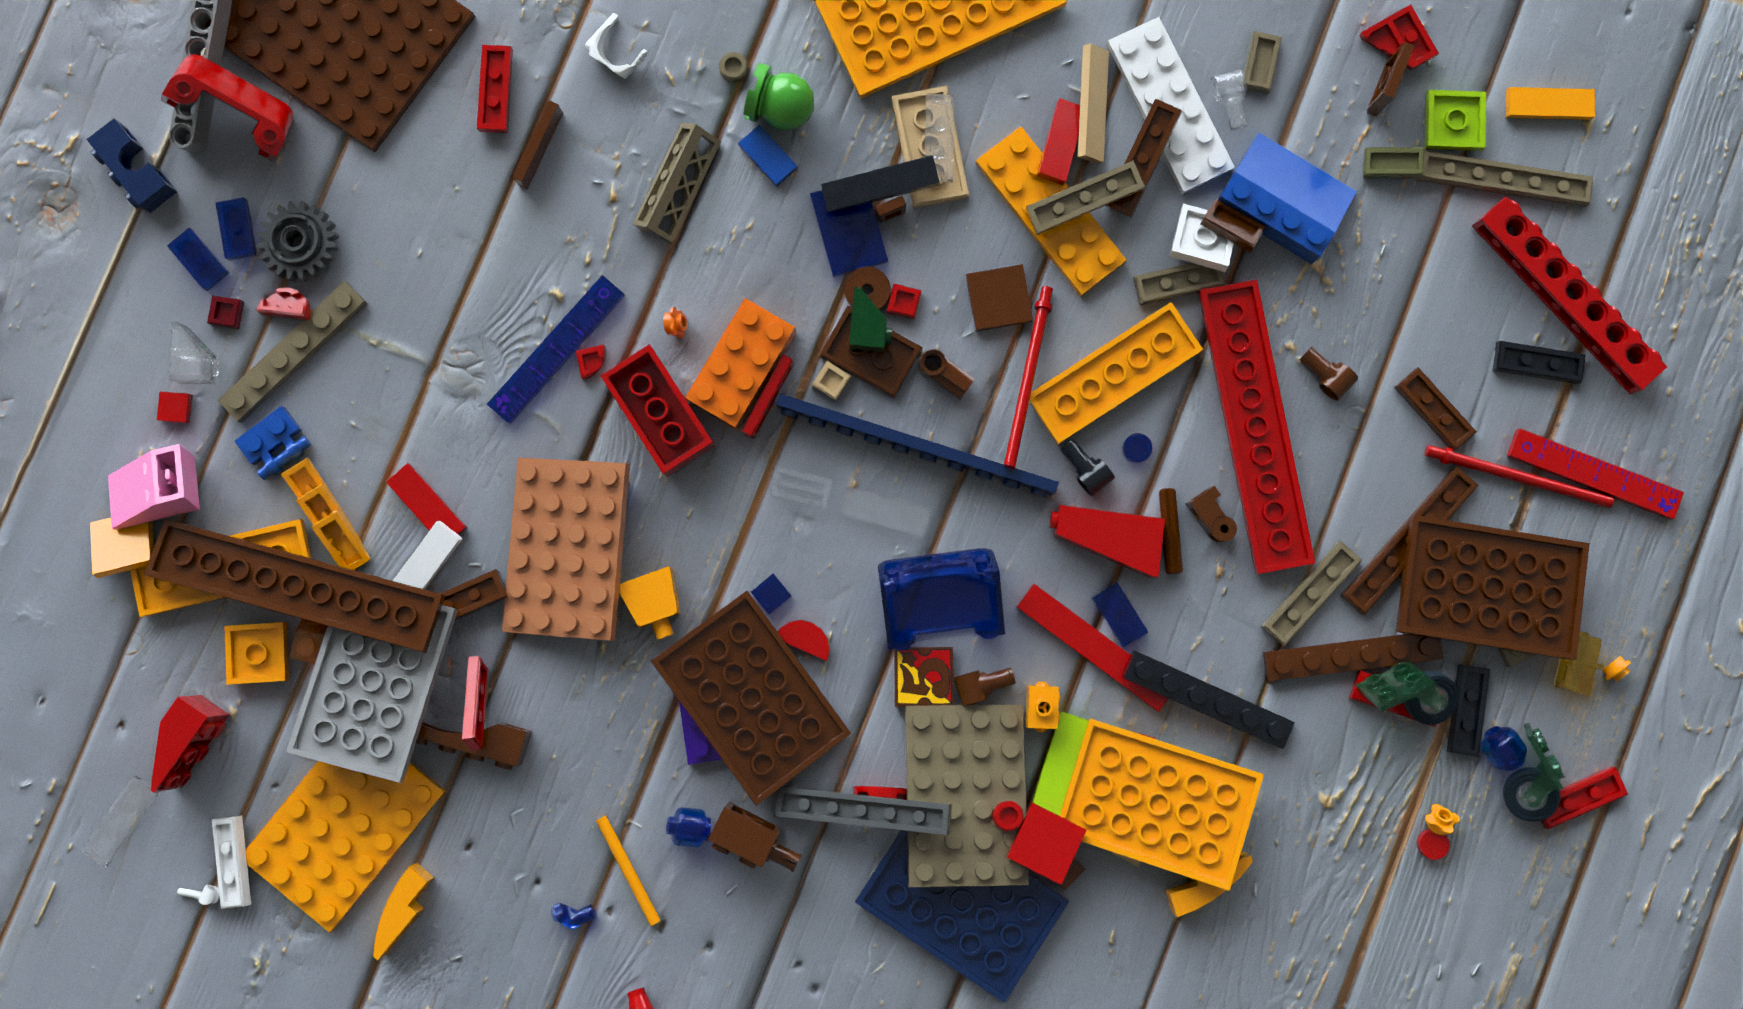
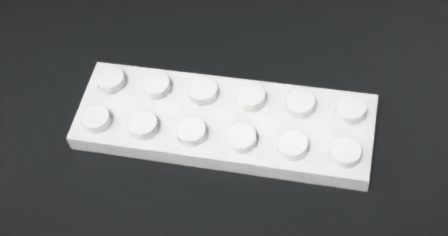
[1106,17,1235,194]

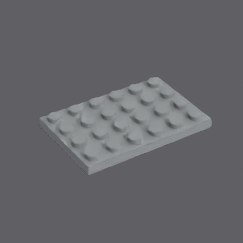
[286,605,458,784]

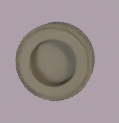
[719,52,748,83]

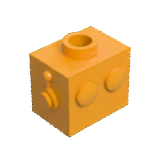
[1025,681,1061,732]

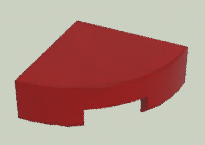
[576,344,606,380]

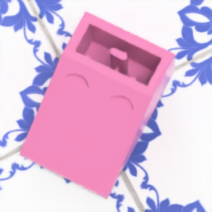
[108,444,200,530]

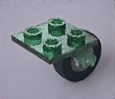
[1356,661,1459,725]
[1503,723,1565,822]

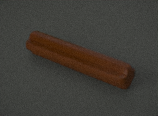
[1159,488,1183,574]

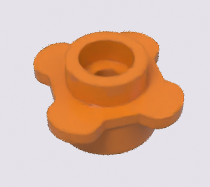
[663,307,687,339]

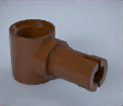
[1299,346,1358,401]
[954,668,1016,706]

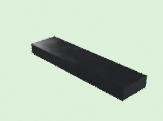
[821,155,940,214]

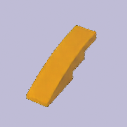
[281,457,371,570]

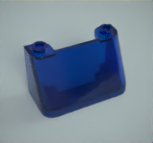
[878,548,1005,650]

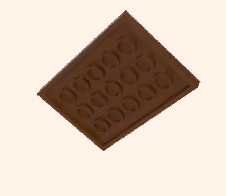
[1396,515,1590,660]
[650,591,851,806]

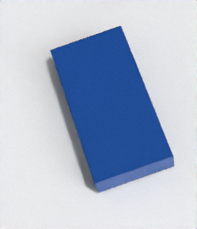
[738,125,798,187]

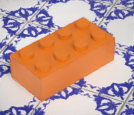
[685,298,797,431]

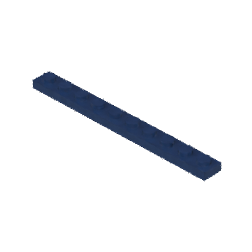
[776,394,1059,498]

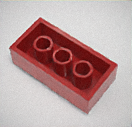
[600,344,716,477]

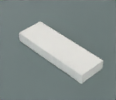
[393,521,463,589]
[212,815,251,909]

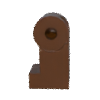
[1185,486,1237,542]

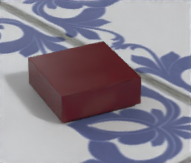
[207,295,244,330]

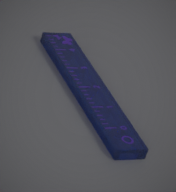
[487,275,625,424]

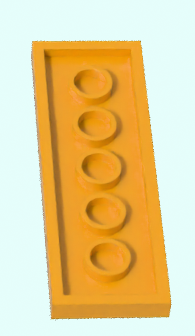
[975,127,1127,297]
[1029,302,1203,445]
[130,519,312,617]

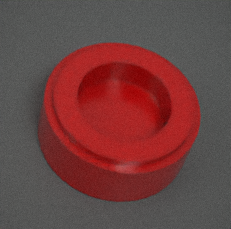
[992,801,1023,831]
[1417,829,1450,860]

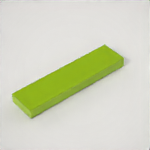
[1032,711,1089,816]

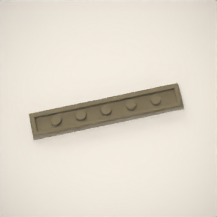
[1417,150,1594,207]

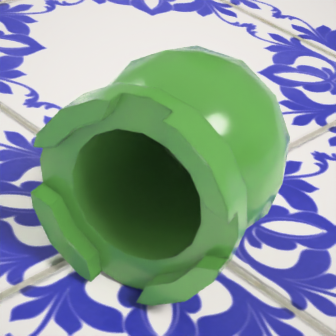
[743,63,814,131]

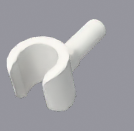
[177,885,220,905]

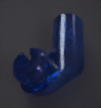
[551,903,597,929]

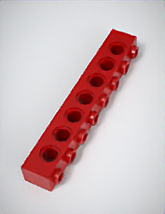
[1472,196,1667,394]

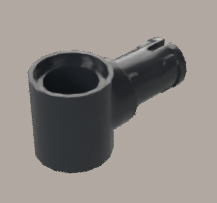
[1061,439,1115,497]

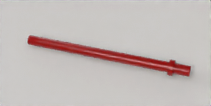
[1004,286,1053,469]
[1424,445,1614,508]

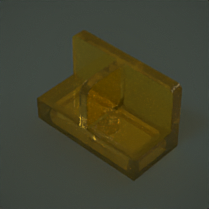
[1553,631,1605,695]

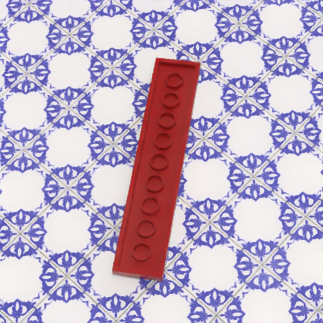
[1198,280,1315,574]

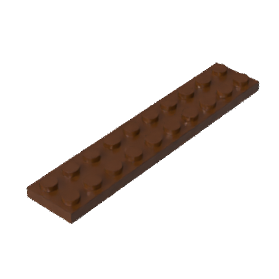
[144,519,445,653]

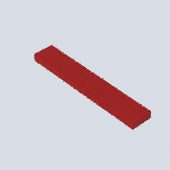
[1016,584,1169,712]

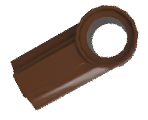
[918,349,975,400]

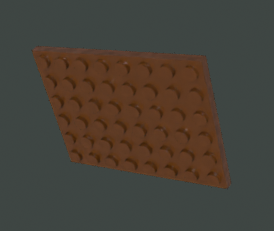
[206,0,476,152]

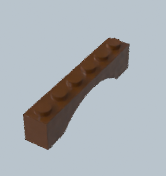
[416,721,532,770]

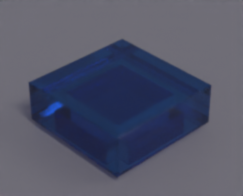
[751,573,792,615]

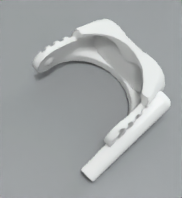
[585,13,648,79]

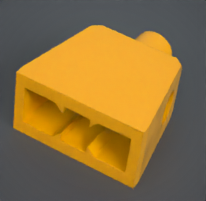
[619,566,681,640]

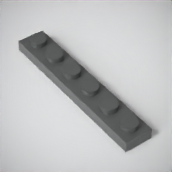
[774,787,952,835]

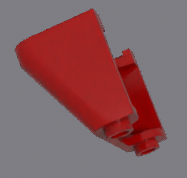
[161,54,294,161]

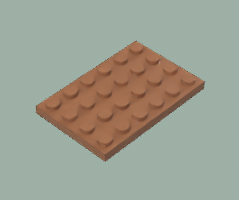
[502,457,630,641]

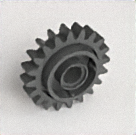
[256,201,339,282]

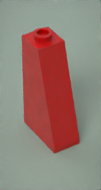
[1049,505,1165,578]

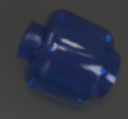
[1481,726,1527,771]
[666,807,711,847]

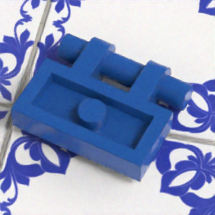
[234,406,311,480]

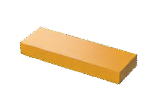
[1506,87,1595,120]

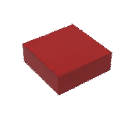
[887,284,922,320]
[157,392,193,424]

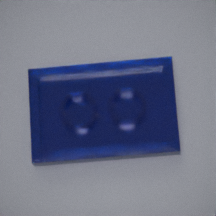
[810,190,888,277]

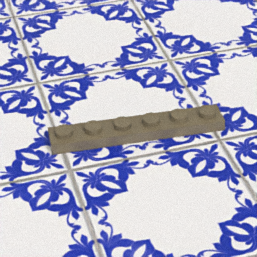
[218,281,367,423]

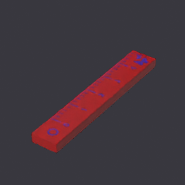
[1507,429,1684,520]

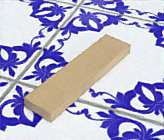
[1078,43,1109,164]

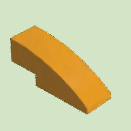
[1165,852,1253,917]
[373,863,434,960]

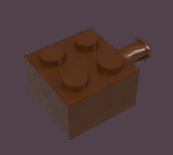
[708,801,801,872]

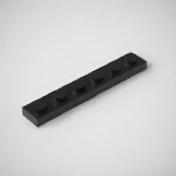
[1122,650,1295,749]

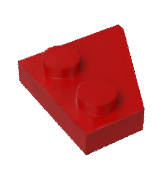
[1359,4,1439,70]

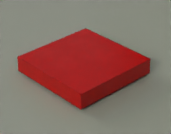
[1006,803,1086,885]

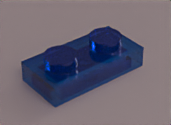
[215,197,257,261]
[167,227,229,291]
[1092,582,1148,648]

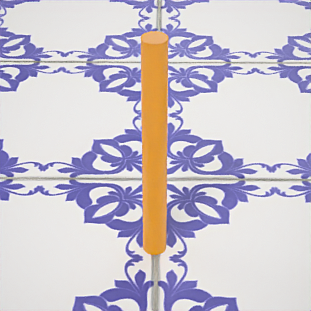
[596,815,661,926]

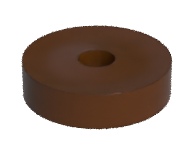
[845,267,891,310]

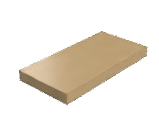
[891,86,969,209]

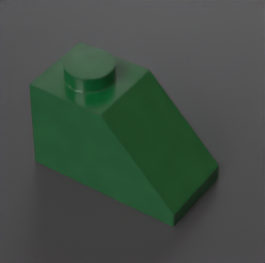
[849,287,892,353]

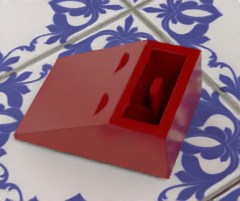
[150,695,230,793]

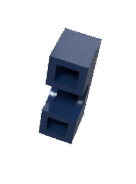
[86,118,177,213]

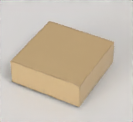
[812,361,852,401]

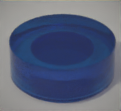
[1122,433,1152,463]

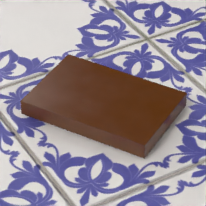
[819,305,923,398]

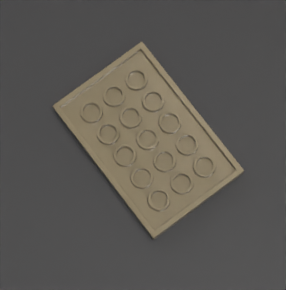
[905,705,1029,887]

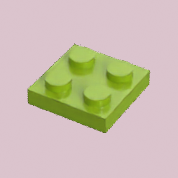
[1425,90,1486,151]

